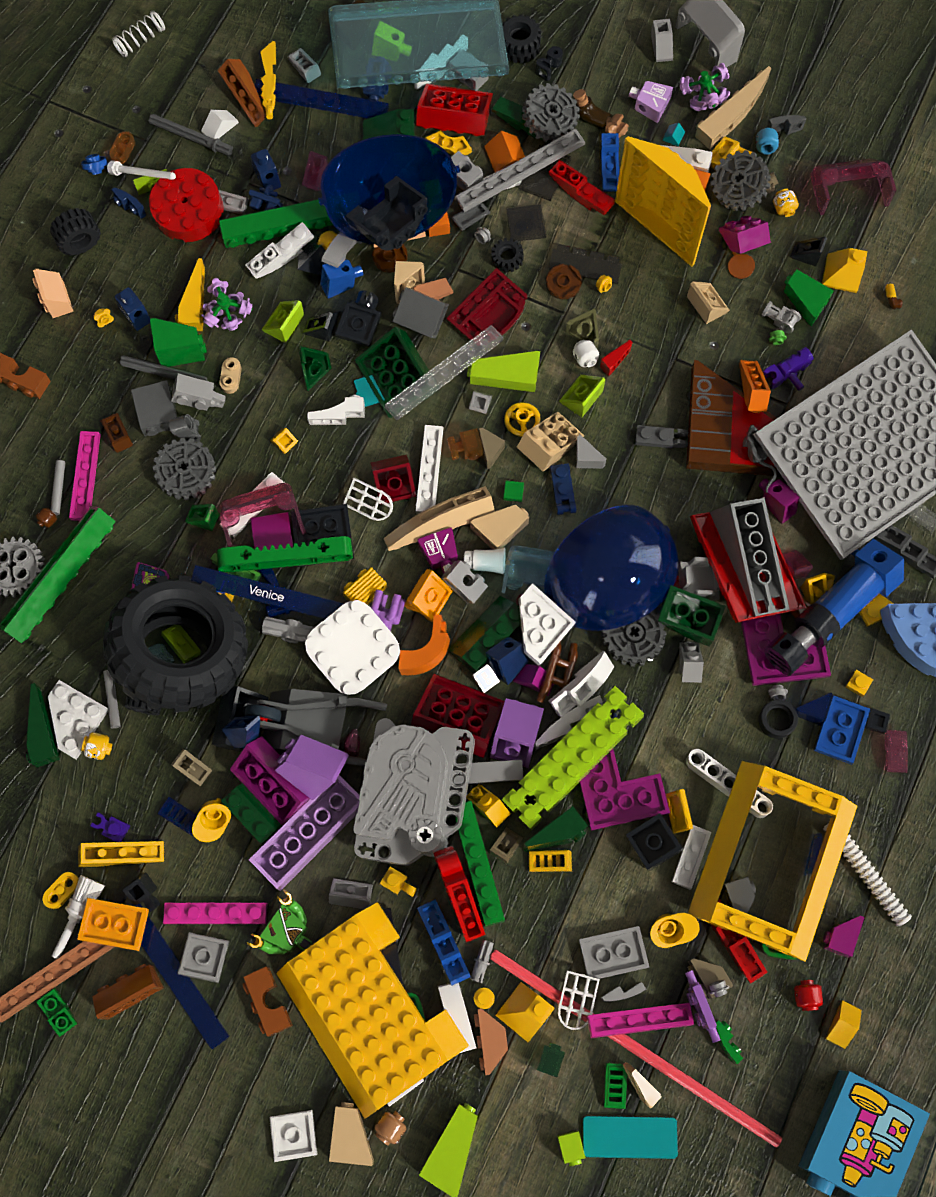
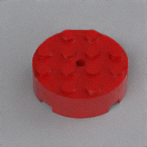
[149,168,224,242]

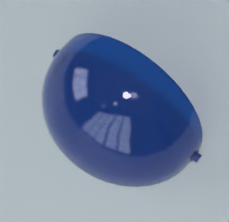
[318,134,460,244]
[544,505,679,630]

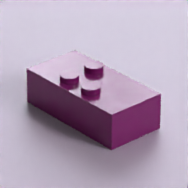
[230,736,310,826]

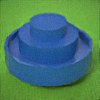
[81,154,108,175]

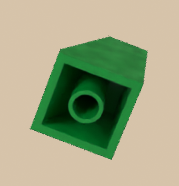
[150,318,207,367]

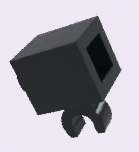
[123,872,160,912]

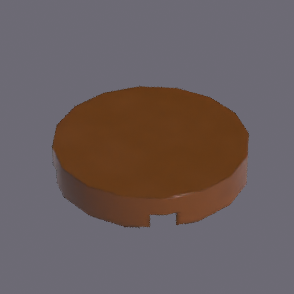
[372,244,408,273]
[546,264,581,299]

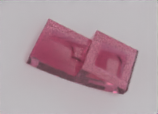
[884,730,908,773]

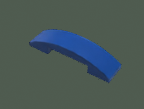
[601,133,619,192]

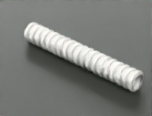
[824,823,912,927]

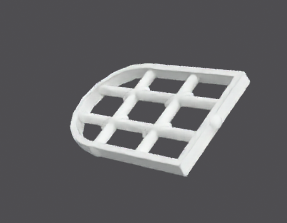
[343,478,393,521]
[558,971,600,1030]

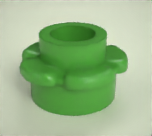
[769,330,787,345]

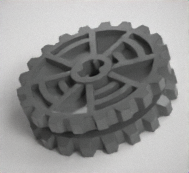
[522,83,580,142]
[711,150,771,211]
[153,438,216,500]
[602,602,666,667]

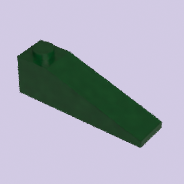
[26,683,60,768]

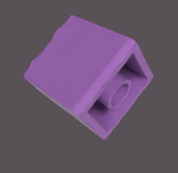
[490,698,544,768]
[275,735,349,800]

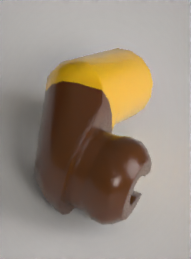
[885,284,903,310]

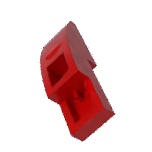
[549,160,615,215]

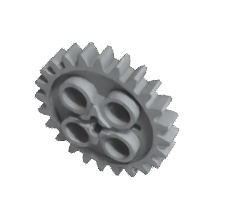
[0,537,45,598]

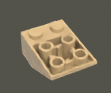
[517,412,584,471]

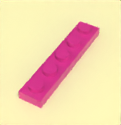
[69,431,101,521]
[163,903,268,924]
[587,1003,694,1038]

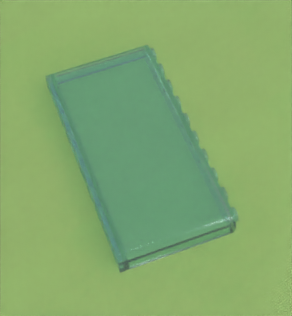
[328,0,509,89]

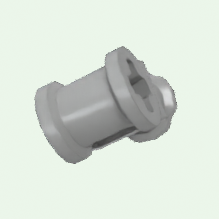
[762,301,801,334]

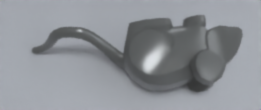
[743,425,777,493]

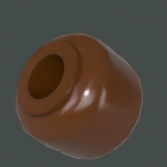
[35,507,57,528]

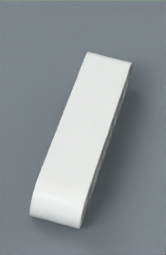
[686,749,773,818]

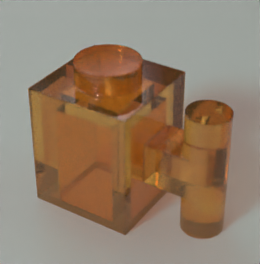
[447,428,483,460]

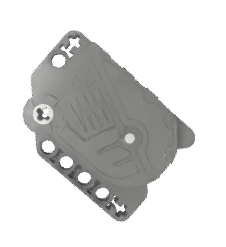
[354,718,475,866]

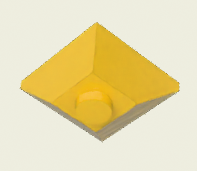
[822,248,867,293]
[495,982,555,1042]

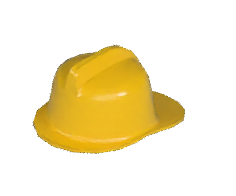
[192,798,231,842]
[650,913,699,948]

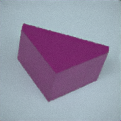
[513,664,554,696]

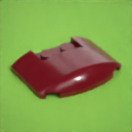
[446,268,528,347]

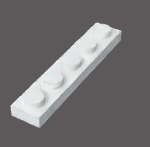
[416,425,444,514]

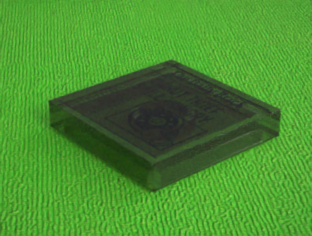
[506,204,547,242]

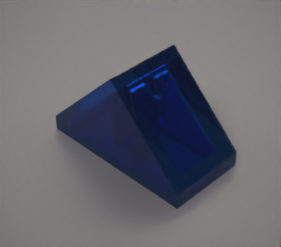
[796,692,833,726]

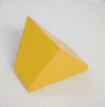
[800,573,835,604]

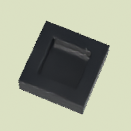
[865,708,890,734]

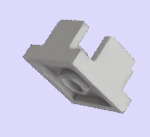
[678,557,720,602]

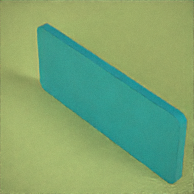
[583,1116,678,1159]

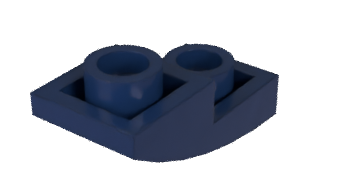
[111,188,147,219]

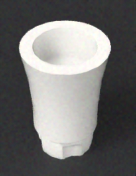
[464,548,506,574]

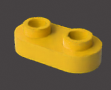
[43,872,79,909]

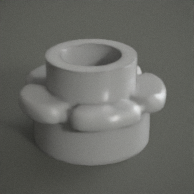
[474,227,491,244]
[768,685,788,701]
[709,980,729,997]

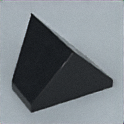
[790,237,827,266]
[298,245,327,275]
[303,311,341,342]

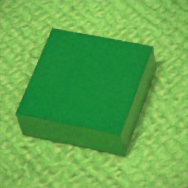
[504,481,524,502]

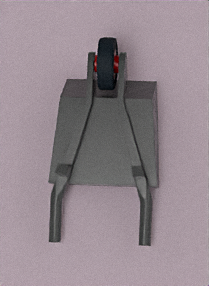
[245,689,387,767]

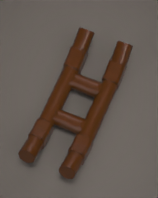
[536,641,578,703]

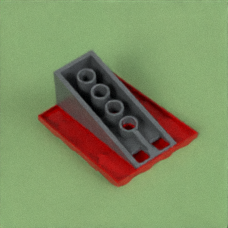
[690,498,807,623]

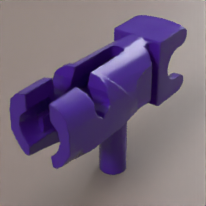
[763,347,814,391]

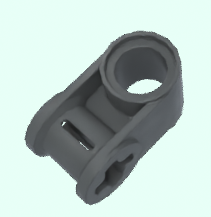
[169,414,201,442]

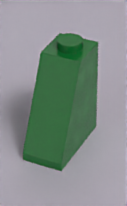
[784,269,834,326]

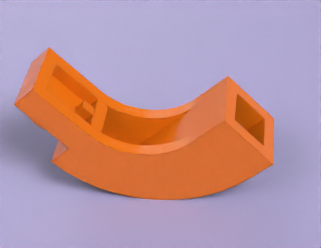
[399,615,450,675]

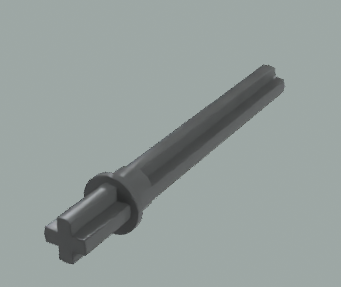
[148,114,233,156]

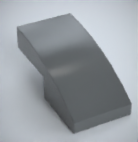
[766,115,806,135]

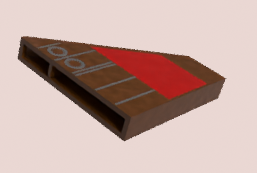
[686,360,782,477]

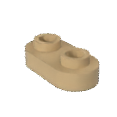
[220,358,242,394]

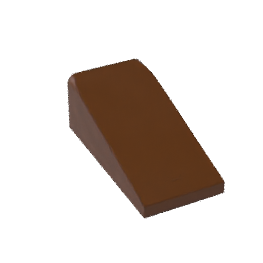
[101,413,133,453]

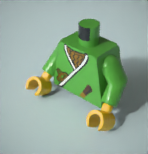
[247,890,312,955]

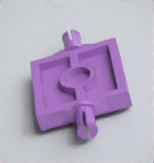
[685,970,721,1043]

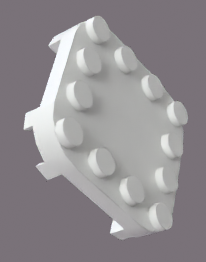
[305,600,400,695]

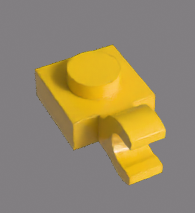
[380,866,417,897]

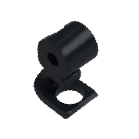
[535,46,563,81]

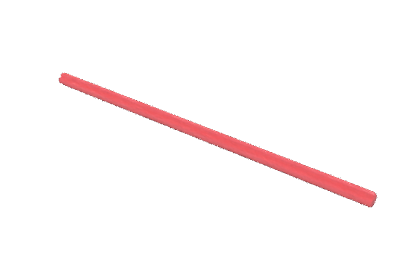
[490,950,782,1147]

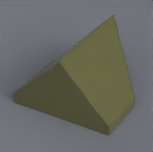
[566,308,599,348]

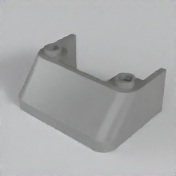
[676,0,745,68]

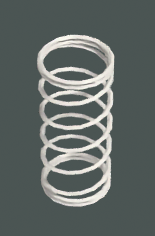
[112,11,165,57]

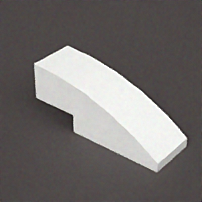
[438,983,476,1053]

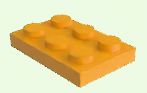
[77,898,149,951]

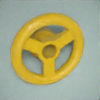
[504,402,541,437]

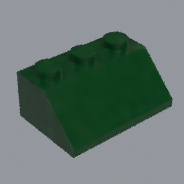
[221,783,282,846]

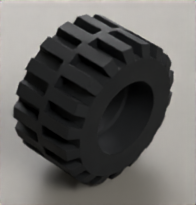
[498,14,541,63]
[50,208,101,256]

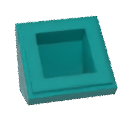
[663,122,685,146]

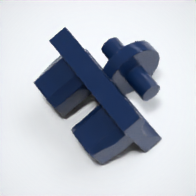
[249,184,283,211]

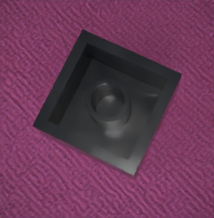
[626,813,684,871]

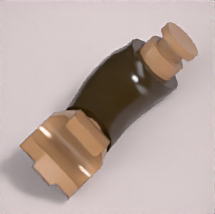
[573,89,629,138]

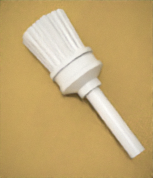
[52,875,105,959]

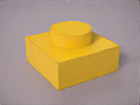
[845,670,873,697]

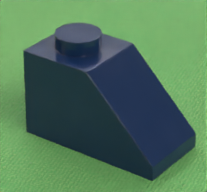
[222,716,260,749]

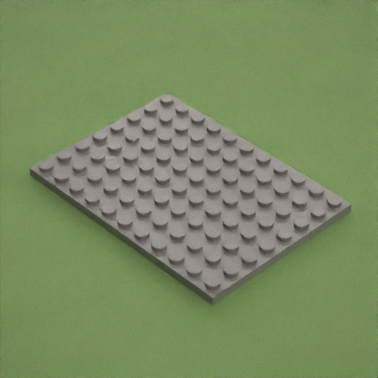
[753,330,936,560]

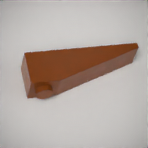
[218,59,266,127]

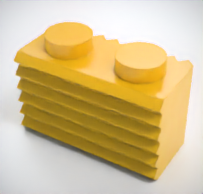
[343,567,387,605]

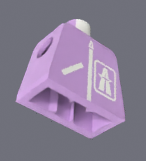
[629,81,673,123]

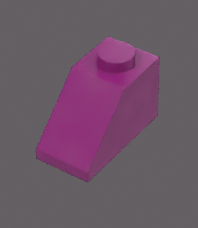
[823,916,864,958]

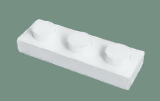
[671,825,711,890]

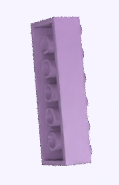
[249,775,360,891]

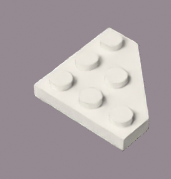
[519,583,576,666]
[48,680,108,760]

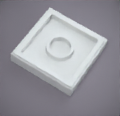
[270,1110,318,1162]

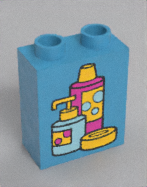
[798,1070,930,1197]

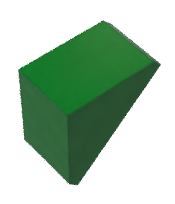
[185,504,219,531]

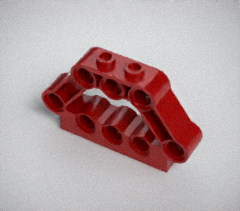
[433,846,486,942]

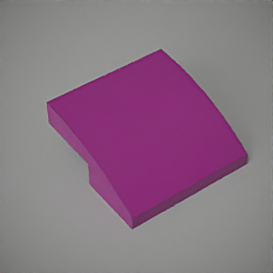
[251,512,293,551]

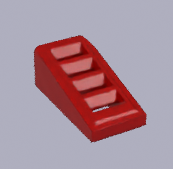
[600,340,633,377]

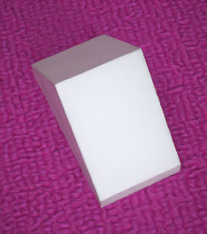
[201,110,239,139]

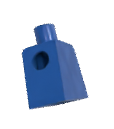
[320,260,363,298]

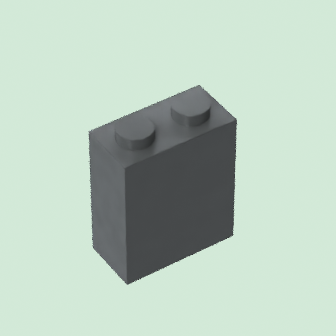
[393,287,449,338]
[131,380,178,436]

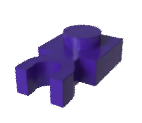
[90,813,130,842]

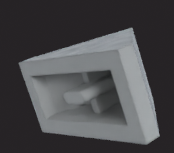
[576,435,606,469]

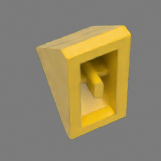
[825,1000,862,1049]

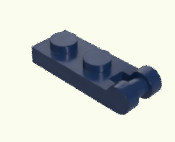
[550,464,576,515]

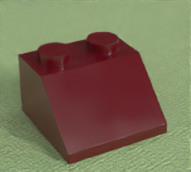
[370,454,416,505]

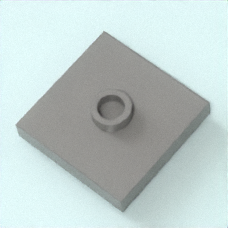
[178,932,229,983]

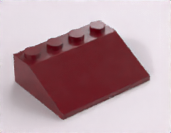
[411,674,505,757]

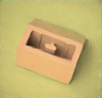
[32,269,74,318]

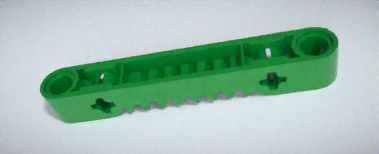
[217,536,353,573]

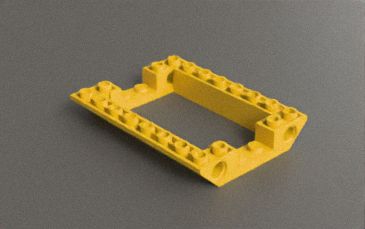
[688,761,857,962]

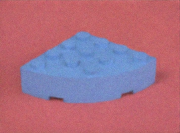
[880,603,936,677]

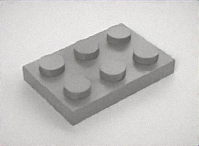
[579,926,649,981]

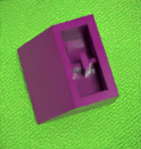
[719,216,771,254]

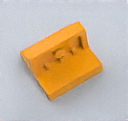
[404,569,453,622]

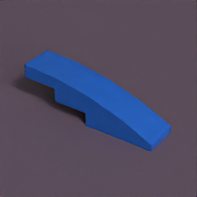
[417,899,471,986]

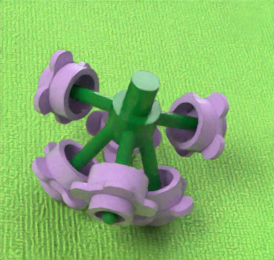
[680,63,730,111]
[201,278,253,331]

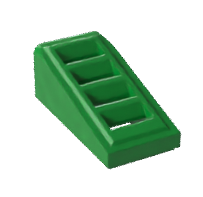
[604,1063,627,1109]

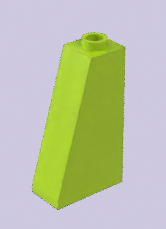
[467,351,540,392]
[419,1103,478,1197]

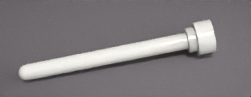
[107,160,176,180]

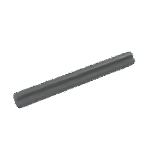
[120,355,207,381]

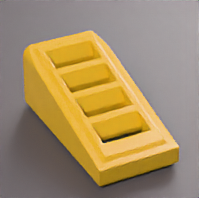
[529,850,572,872]

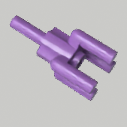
[371,590,406,631]

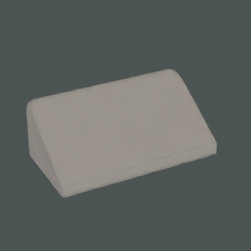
[329,878,373,909]

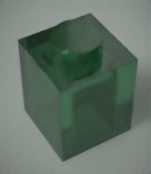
[536,1043,565,1077]

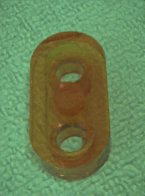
[109,131,135,164]

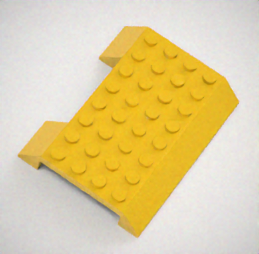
[276,902,469,1119]

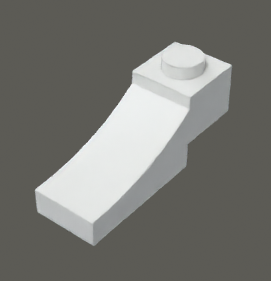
[308,395,365,425]

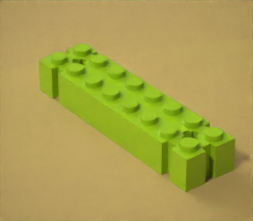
[502,686,644,830]

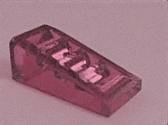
[343,729,361,757]

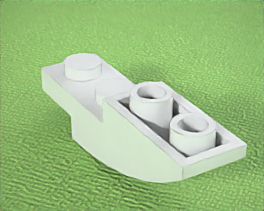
[245,222,314,279]
[548,651,614,717]

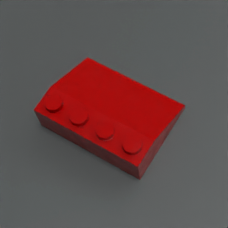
[416,84,493,136]

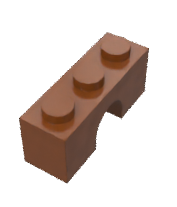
[0,353,51,399]
[242,966,293,1037]

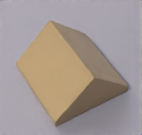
[394,261,425,304]
[687,282,730,324]

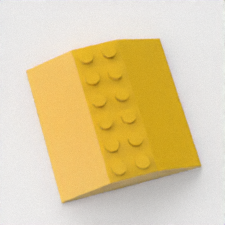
[615,136,711,267]

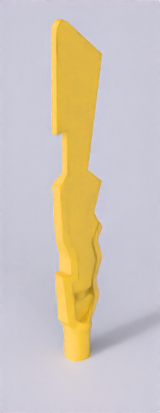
[260,41,276,119]

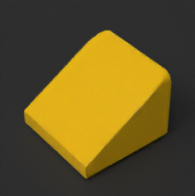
[270,428,298,454]

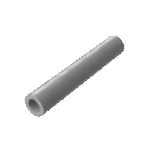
[50,460,65,515]
[103,670,121,728]

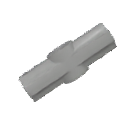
[262,617,315,643]

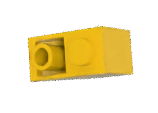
[466,783,511,828]

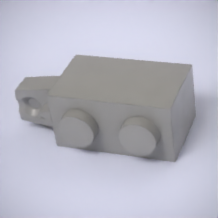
[171,373,225,411]

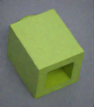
[557,1130,585,1166]

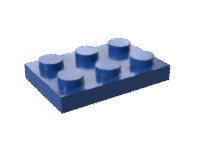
[814,695,870,765]

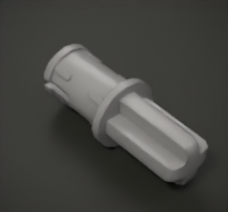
[470,940,494,983]

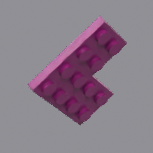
[741,614,831,686]
[580,749,670,831]

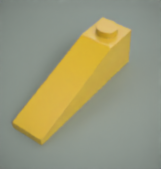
[175,258,205,331]
[78,841,164,867]

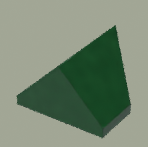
[298,346,332,391]

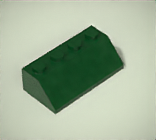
[448,596,521,674]

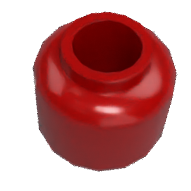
[794,980,823,1011]

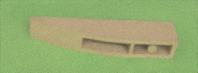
[695,66,771,150]
[384,486,495,551]

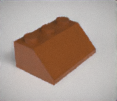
[92,964,164,1020]

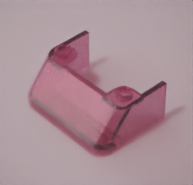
[811,159,897,215]
[219,483,306,547]

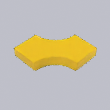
[425,130,472,155]

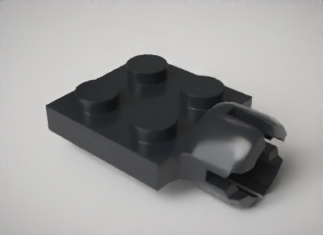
[335,290,381,347]

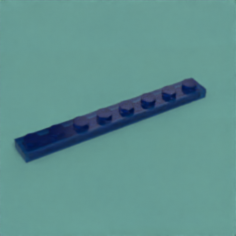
[255,79,389,118]

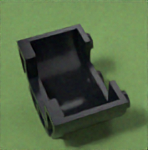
[345,176,428,250]

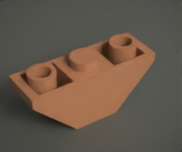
[474,1009,508,1075]

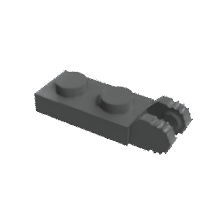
[635,425,689,448]

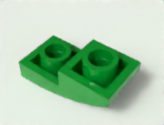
[36,988,77,1037]
[715,1020,743,1064]

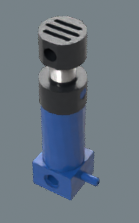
[764,538,904,676]

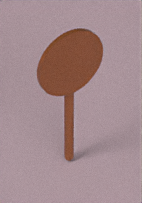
[728,251,755,279]

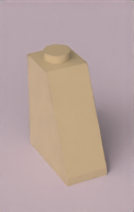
[470,505,529,549]
[329,1102,374,1166]

